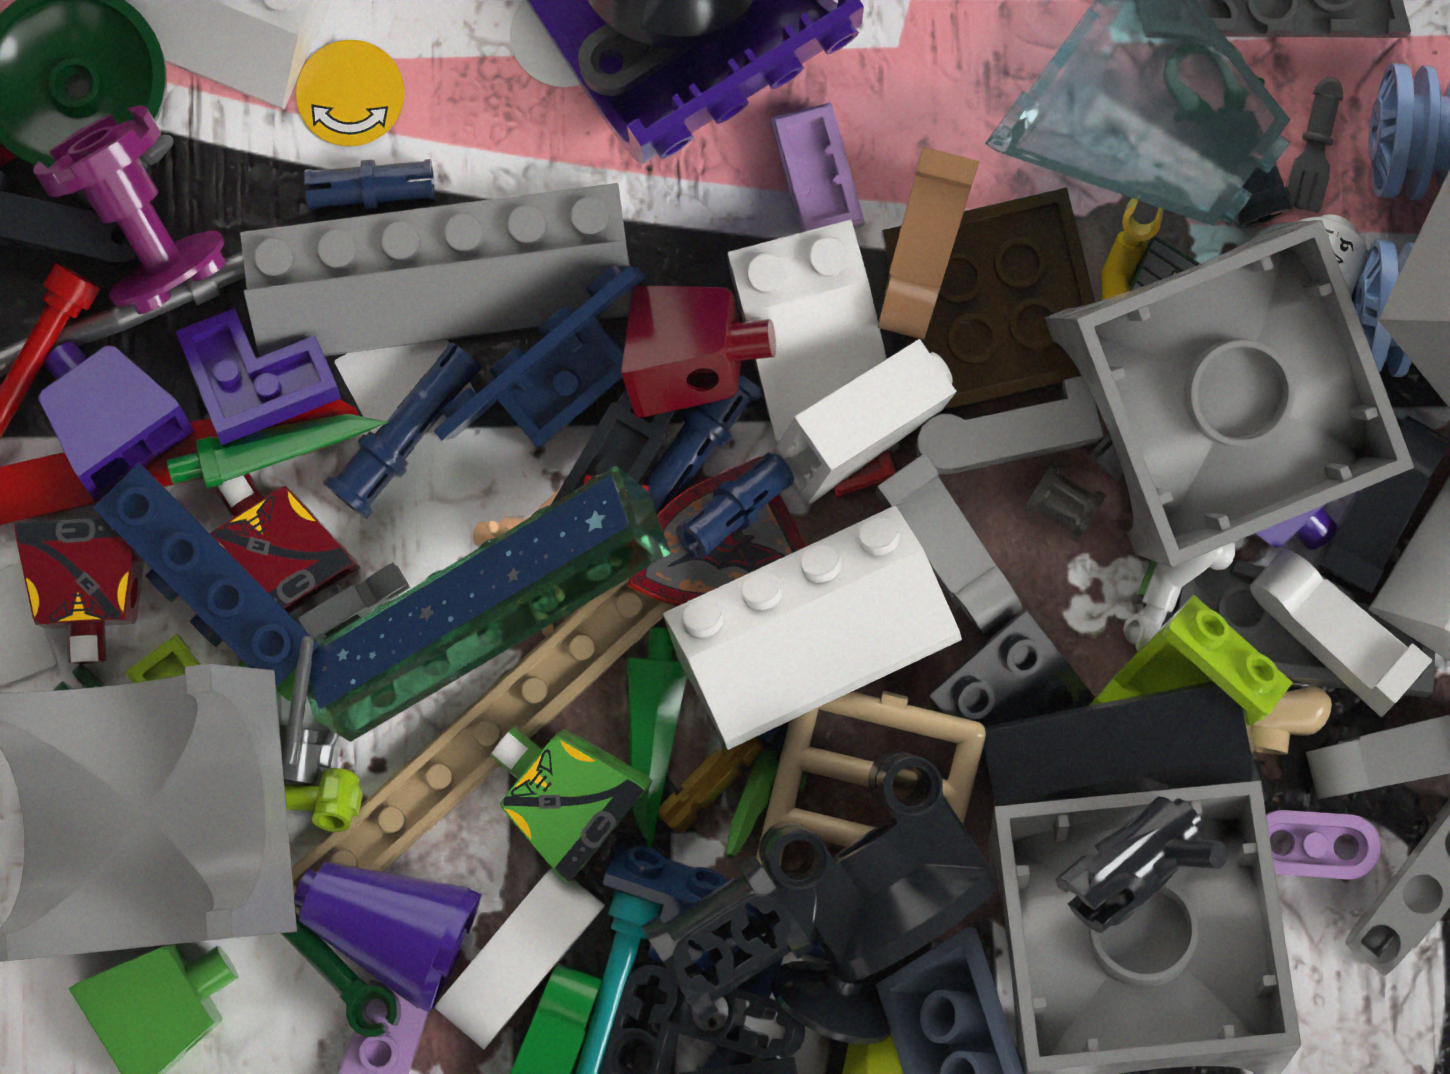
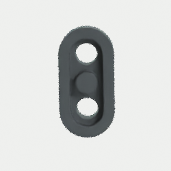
[578,23,689,96]

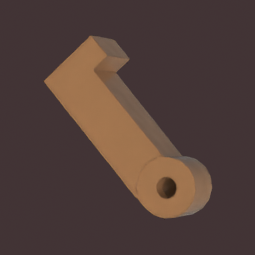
[877,147,980,340]

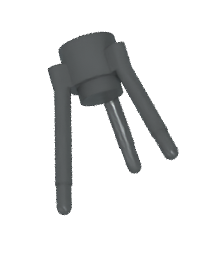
[277,636,361,783]

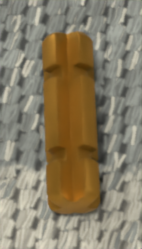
[657,737,764,833]

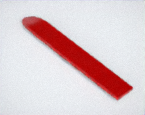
[0,399,360,526]

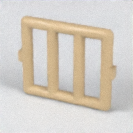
[756,691,986,865]

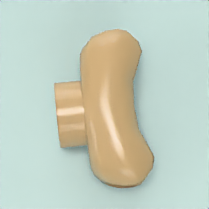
[1250,685,1332,755]

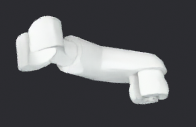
[1123,542,1235,651]

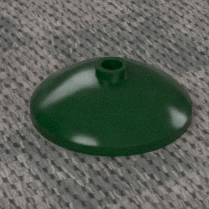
[0,0,167,168]

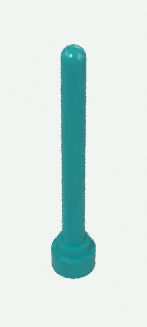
[575,889,664,1074]

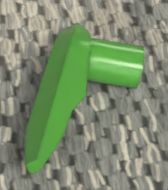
[726,745,807,858]

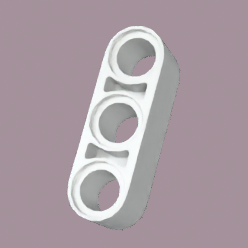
[435,868,605,1050]

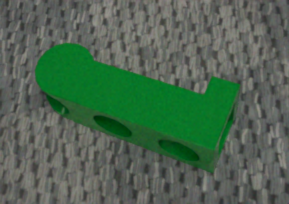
[510,963,603,1074]

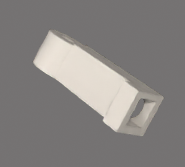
[1250,549,1433,717]

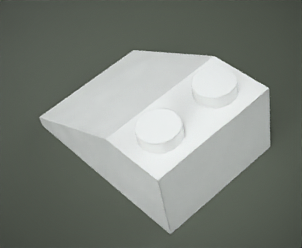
[727,219,887,444]

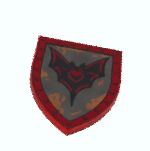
[627,456,807,606]

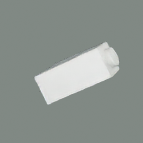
[771,339,957,506]

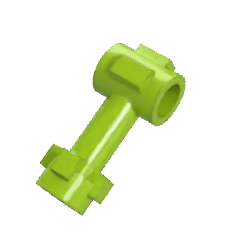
[284,768,363,832]

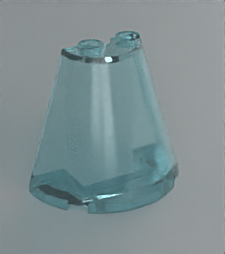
[985,0,1290,226]

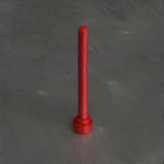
[0,263,101,439]

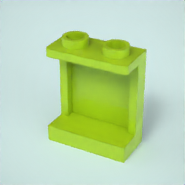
[1089,595,1293,727]

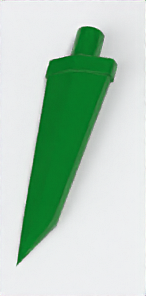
[167,414,388,488]
[626,627,689,848]

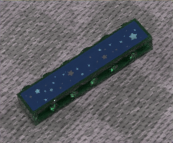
[307,465,671,742]

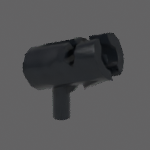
[1055,796,1227,933]

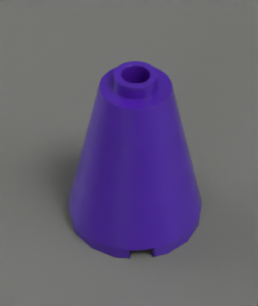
[294,862,482,1013]

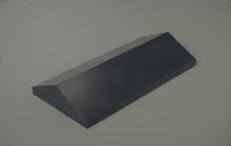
[984,681,1268,806]

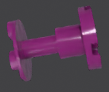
[33,106,226,314]

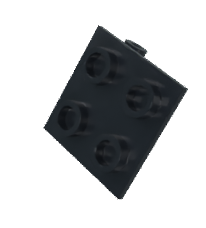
[928,609,1095,767]

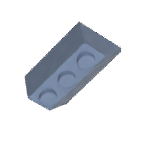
[876,927,1024,1074]

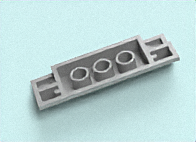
[240,183,632,357]

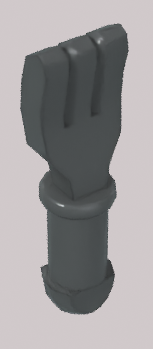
[1286,77,1343,213]

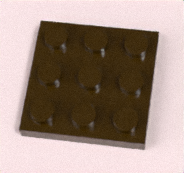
[881,187,1095,414]

